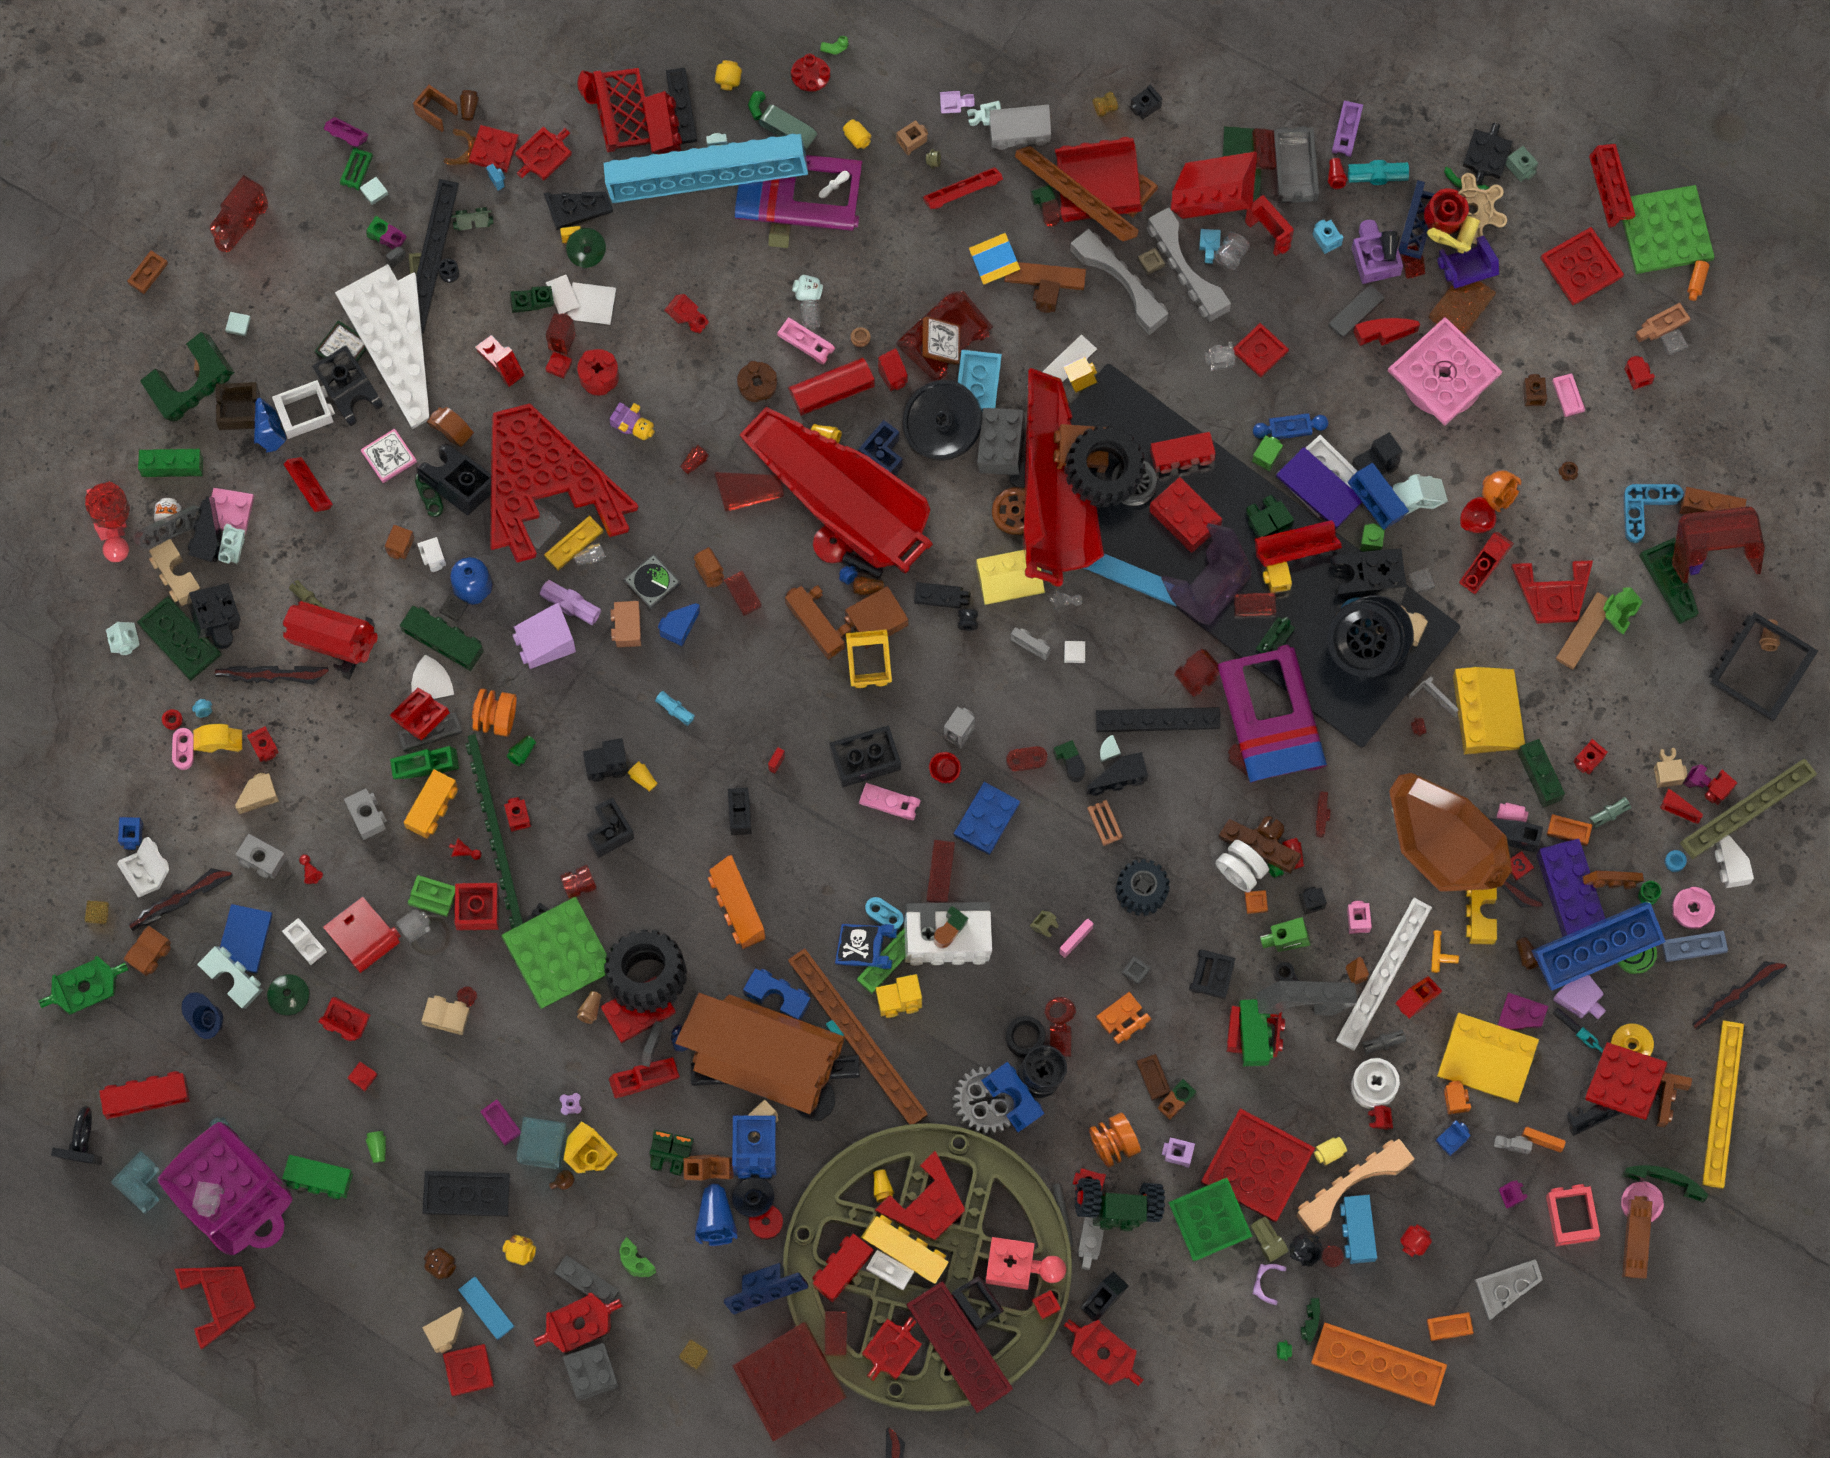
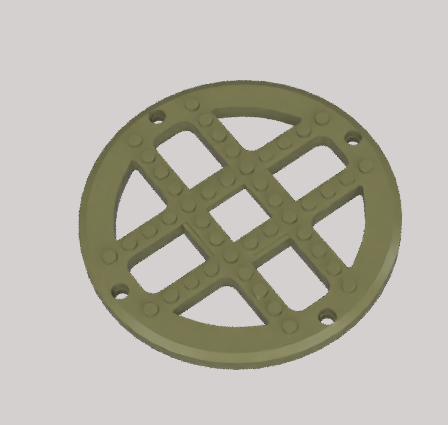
[783,1123,1072,1412]

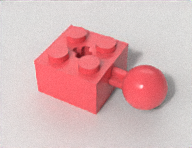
[86,484,129,562]
[985,1237,1066,1290]

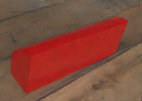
[788,358,875,416]

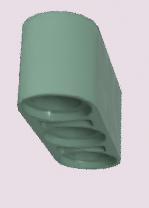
[759,105,817,151]

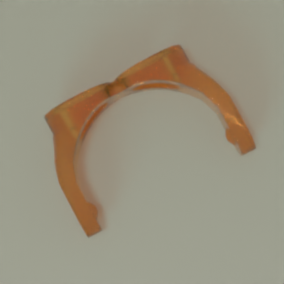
[443,129,476,165]

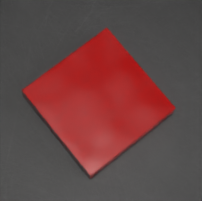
[1232,323,1289,378]
[443,1344,494,1397]

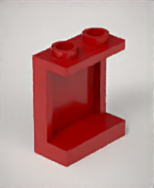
[1245,195,1294,256]

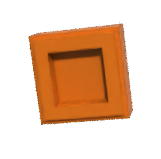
[1245,890,1268,914]

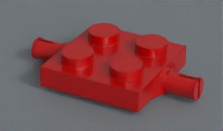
[515,126,572,181]
[862,1317,922,1381]

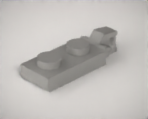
[1078,1217,1104,1270]

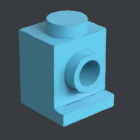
[1313,220,1344,254]

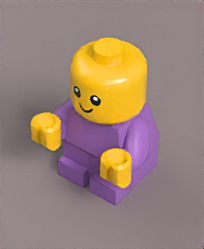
[610,403,655,440]

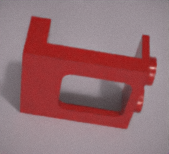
[1226,1006,1285,1057]

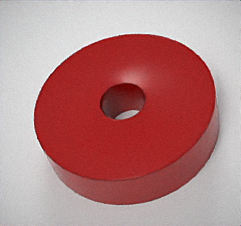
[749,1206,783,1240]

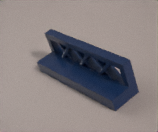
[1398,180,1434,259]

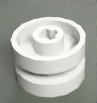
[1215,840,1269,892]
[1351,1058,1400,1110]

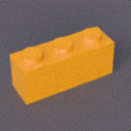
[403,770,458,839]

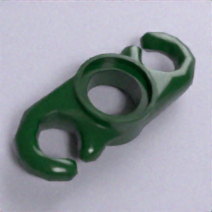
[415,474,444,517]

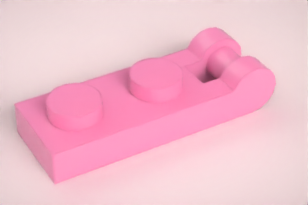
[777,317,835,365]
[859,783,921,820]

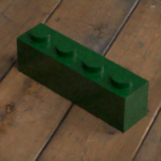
[400,605,484,672]

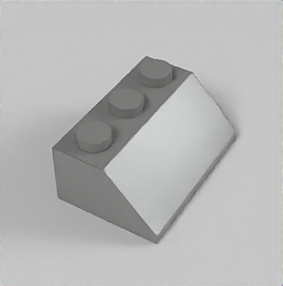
[989,105,1051,150]

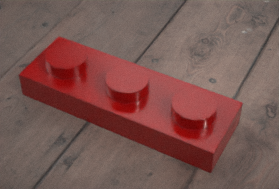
[283,457,333,512]

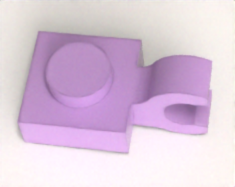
[940,91,975,113]

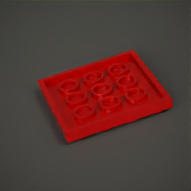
[1201,1108,1315,1223]

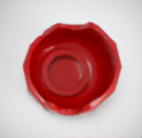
[929,752,962,784]

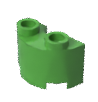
[1603,587,1643,635]
[619,1237,657,1277]

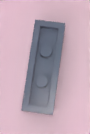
[1661,931,1728,962]

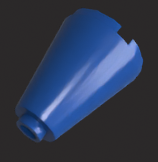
[695,1184,737,1246]

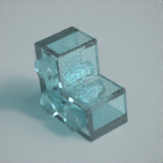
[111,1151,160,1215]

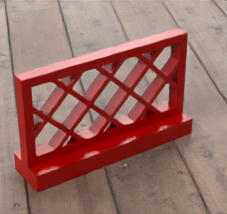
[591,68,650,152]

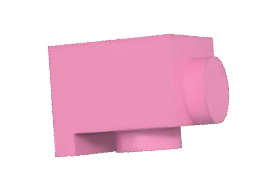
[1347,901,1372,934]

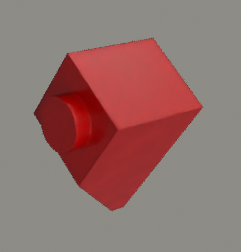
[878,348,908,392]
[1395,976,1443,1019]

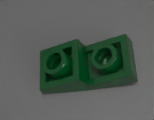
[509,286,554,313]
[1300,1298,1320,1345]

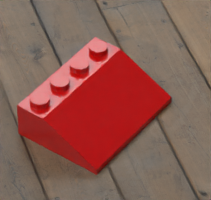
[1171,152,1257,219]

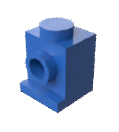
[118,817,143,850]

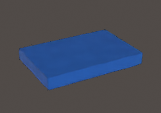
[220,904,273,974]

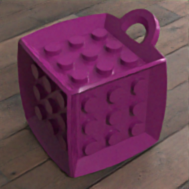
[157,1122,293,1255]

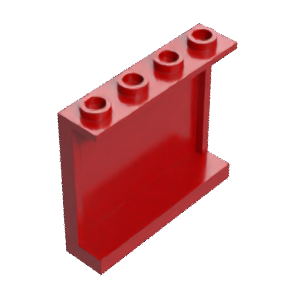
[1055,137,1142,222]

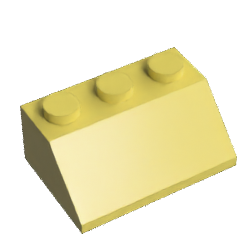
[976,550,1045,605]

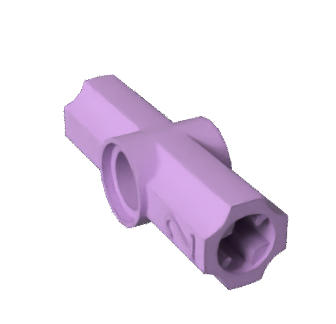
[540,580,601,625]

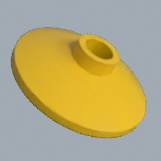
[1611,1024,1654,1056]

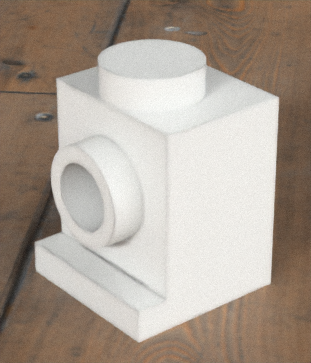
[417,537,446,572]

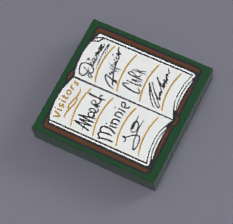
[315,320,367,362]

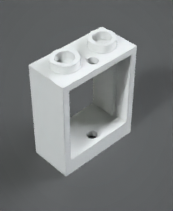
[272,380,335,439]

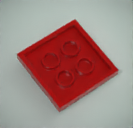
[1540,227,1624,306]
[1585,1042,1667,1120]

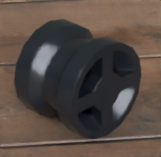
[438,258,459,283]
[958,609,978,631]

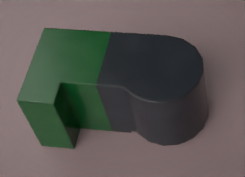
[1053,740,1085,782]

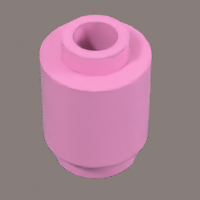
[1497,803,1528,822]

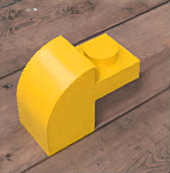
[193,724,242,753]

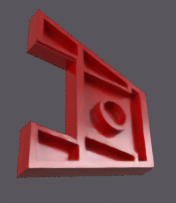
[1511,560,1593,624]
[875,1151,965,1241]
[174,1266,256,1350]

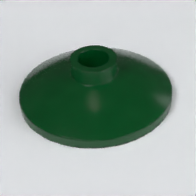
[566,228,606,268]
[267,974,309,1016]

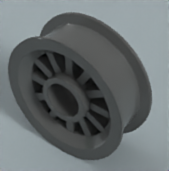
[1112,461,1157,506]

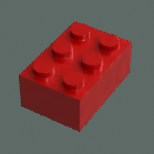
[1149,477,1222,553]

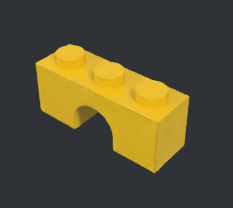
[1465,888,1497,945]

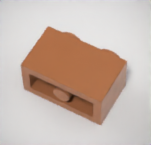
[611,601,641,647]

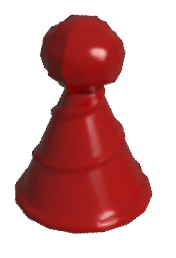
[449,838,482,861]
[299,855,323,884]

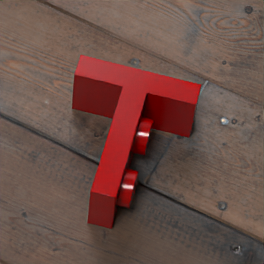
[475,335,524,387]

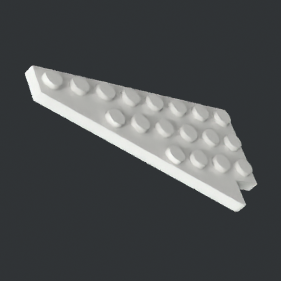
[335,265,430,429]

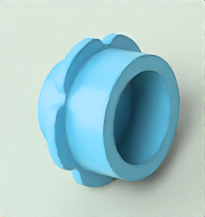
[192,699,212,718]

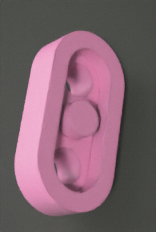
[172,728,194,770]

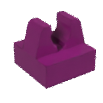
[1683,764,1711,788]
[1499,1180,1528,1209]

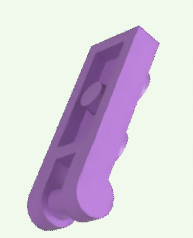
[1332,101,1363,157]

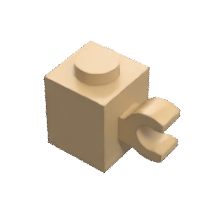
[1654,748,1687,788]

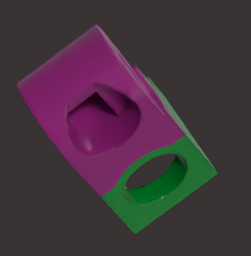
[366,216,407,250]

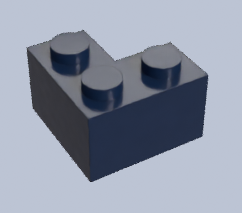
[858,420,903,475]

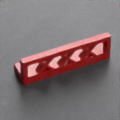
[1589,144,1636,227]
[1255,520,1342,567]

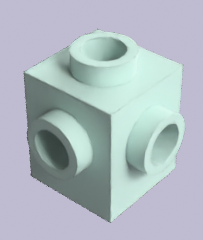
[106,622,139,655]

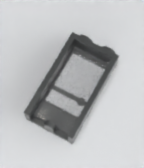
[1272,126,1319,203]

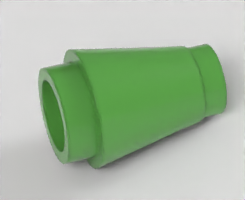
[365,1131,386,1163]

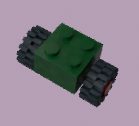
[1074,1178,1165,1232]

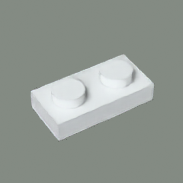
[866,1250,914,1291]

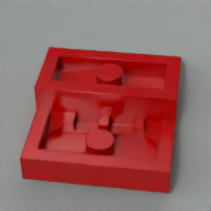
[390,688,450,741]

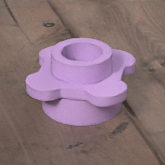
[560,1093,582,1115]

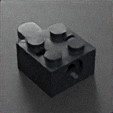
[187,583,241,649]

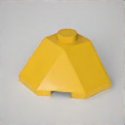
[563,1121,618,1173]

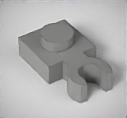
[1494,1136,1533,1154]

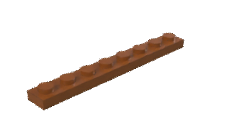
[1015,146,1139,241]

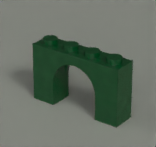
[140,332,235,422]

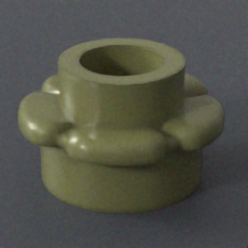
[926,149,941,169]

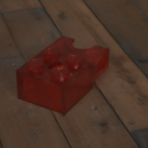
[210,175,268,252]

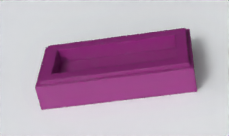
[480,1099,522,1146]

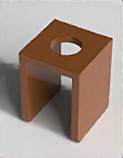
[413,85,458,132]

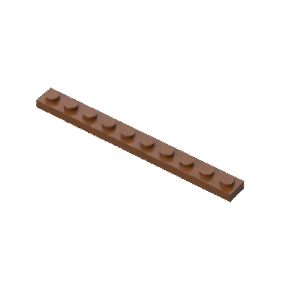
[788,948,928,1125]

